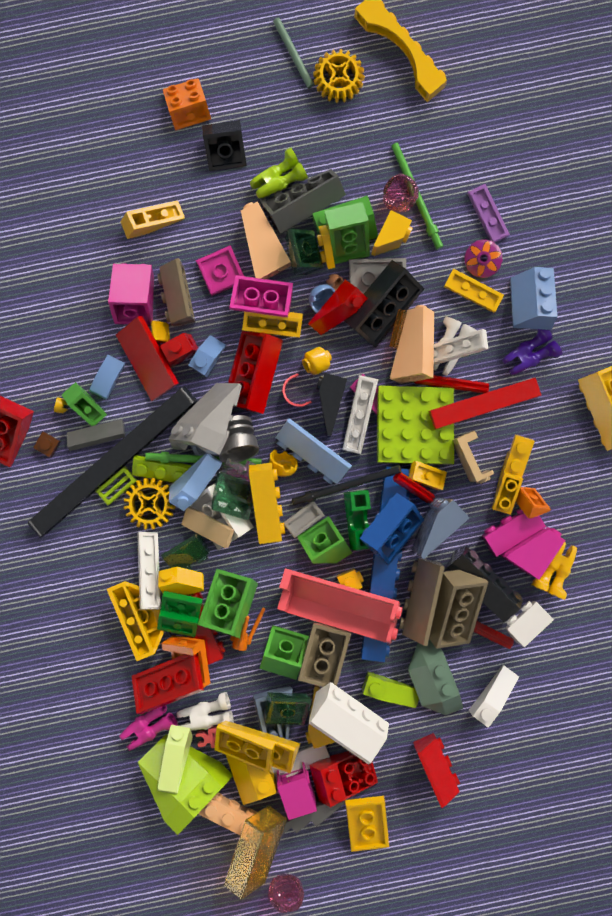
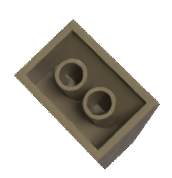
[157,258,195,327]
[298,623,351,687]

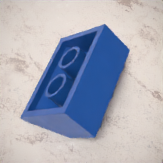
[360,492,424,565]

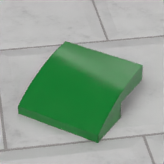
[157,591,203,637]

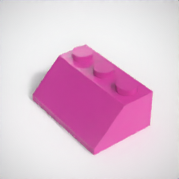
[229,275,293,318]

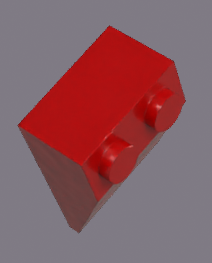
[0,396,34,467]

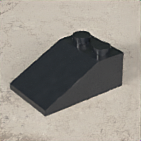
[316,373,347,437]

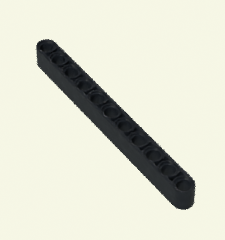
[27,386,198,538]

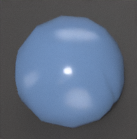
[309,284,335,314]

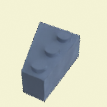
[253,685,293,740]

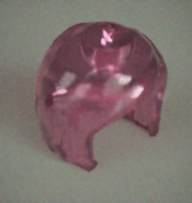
[383,173,419,213]
[268,874,304,913]

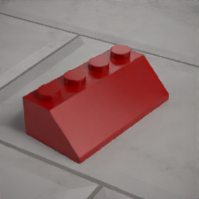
[228,331,283,414]

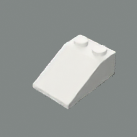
[505,601,554,647]

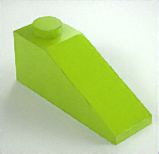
[362,671,419,708]

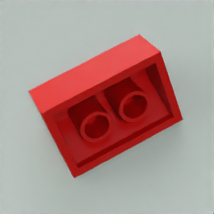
[413,733,460,808]

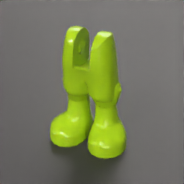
[250,147,308,199]

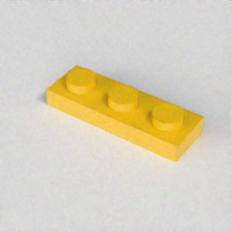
[444,269,504,313]

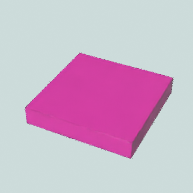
[196,245,244,296]

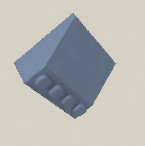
[412,498,469,559]

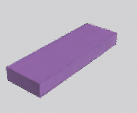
[467,184,510,243]

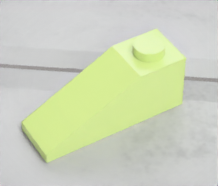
[158,725,193,794]

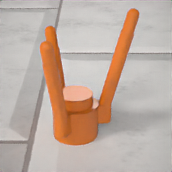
[230,608,265,651]

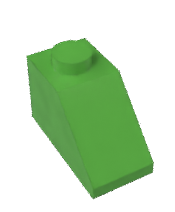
[62,382,107,426]

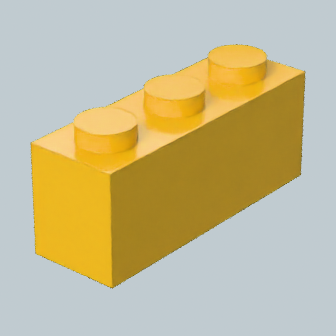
[242,312,303,338]

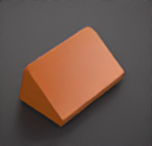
[516,487,551,519]

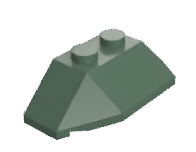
[408,639,463,715]

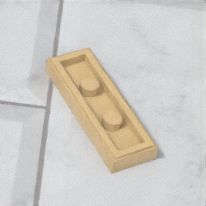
[181,507,234,548]

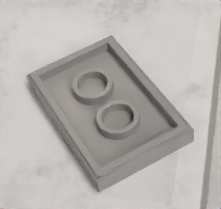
[349,258,406,294]

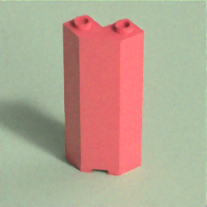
[277,568,403,644]

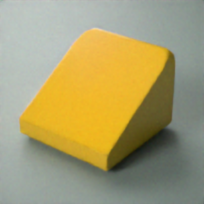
[151,321,170,343]

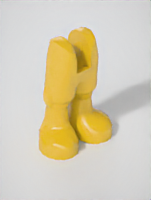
[531,542,577,600]

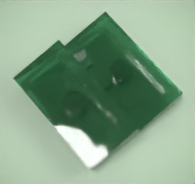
[211,472,253,520]

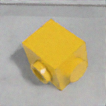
[336,568,364,590]

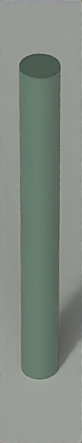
[273,17,314,89]

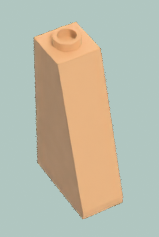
[241,201,291,279]
[390,305,434,384]

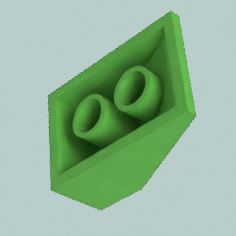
[324,202,370,264]

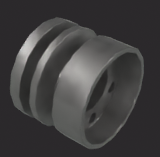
[219,415,259,463]

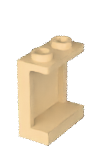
[453,431,494,484]

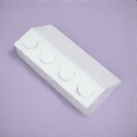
[309,682,389,764]

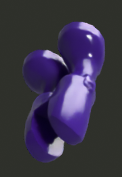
[502,329,563,375]

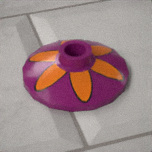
[464,239,503,278]

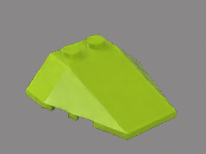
[138,734,233,835]

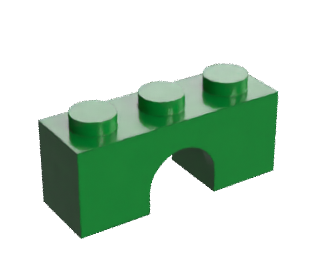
[343,490,371,550]

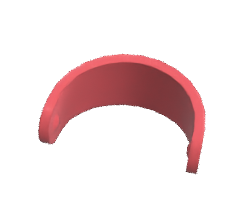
[282,373,312,407]

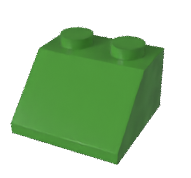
[259,625,309,680]

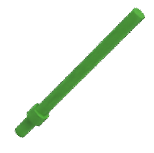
[391,143,443,250]
[145,451,262,466]

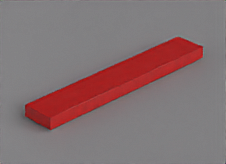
[428,377,541,429]

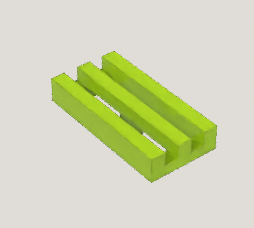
[95,466,138,506]

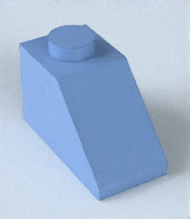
[188,335,227,377]

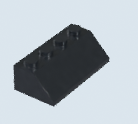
[344,260,424,348]
[447,546,523,622]

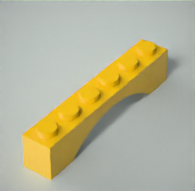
[354,0,447,102]

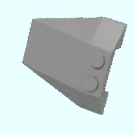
[169,383,242,455]

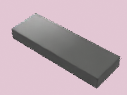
[67,419,125,451]

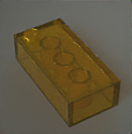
[224,806,287,900]

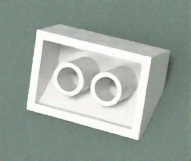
[190,479,254,550]

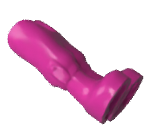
[119,705,178,751]

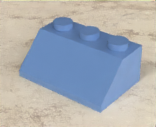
[510,267,558,330]

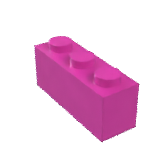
[481,508,546,557]

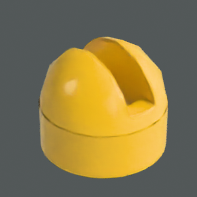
[54,397,68,413]

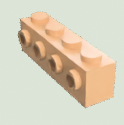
[198,792,260,840]

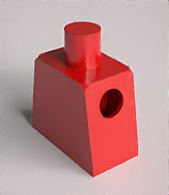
[160,333,198,368]

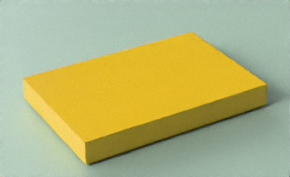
[345,796,389,852]

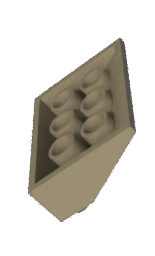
[399,558,444,646]

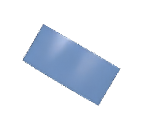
[89,355,125,400]

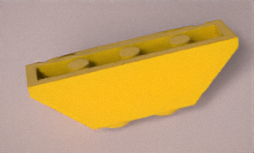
[107,581,165,661]

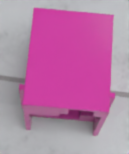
[277,762,317,820]

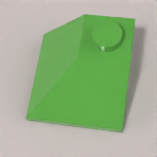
[297,516,352,564]

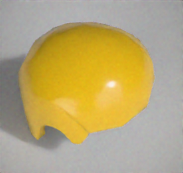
[269,450,298,477]

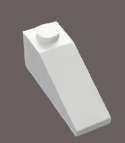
[469,665,519,728]

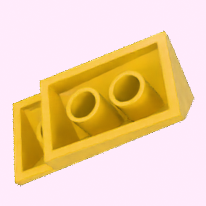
[214,720,301,773]

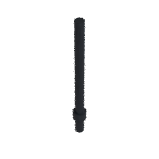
[292,465,402,505]

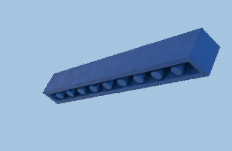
[361,467,409,662]

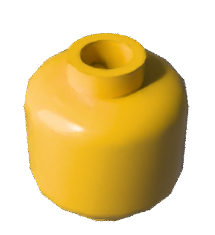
[302,347,332,375]

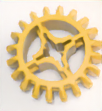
[313,49,365,103]
[123,478,176,529]

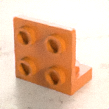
[163,78,211,131]

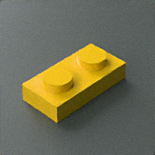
[317,225,335,269]
[409,461,447,491]

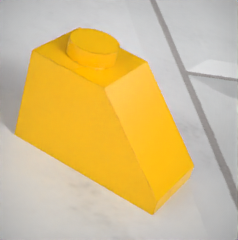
[158,567,204,595]

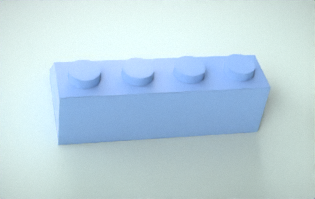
[275,418,352,485]

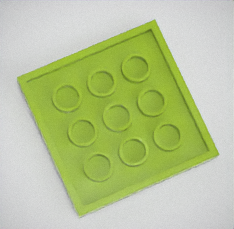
[377,385,454,465]

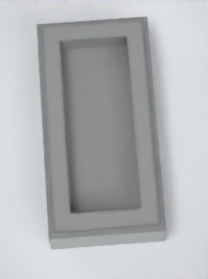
[283,502,325,538]

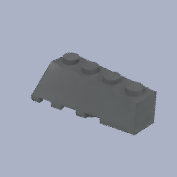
[259,169,346,234]

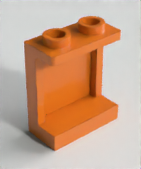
[161,635,210,688]

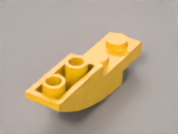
[492,434,535,515]

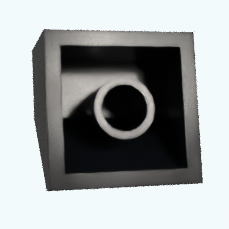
[202,120,247,171]

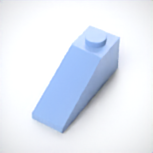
[169,453,222,511]

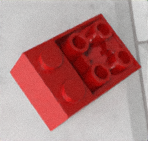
[309,751,378,808]

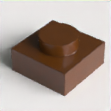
[33,431,61,458]

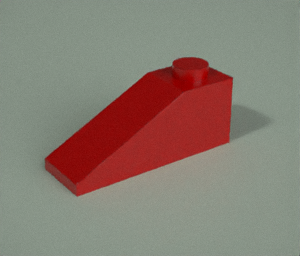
[308,279,368,335]

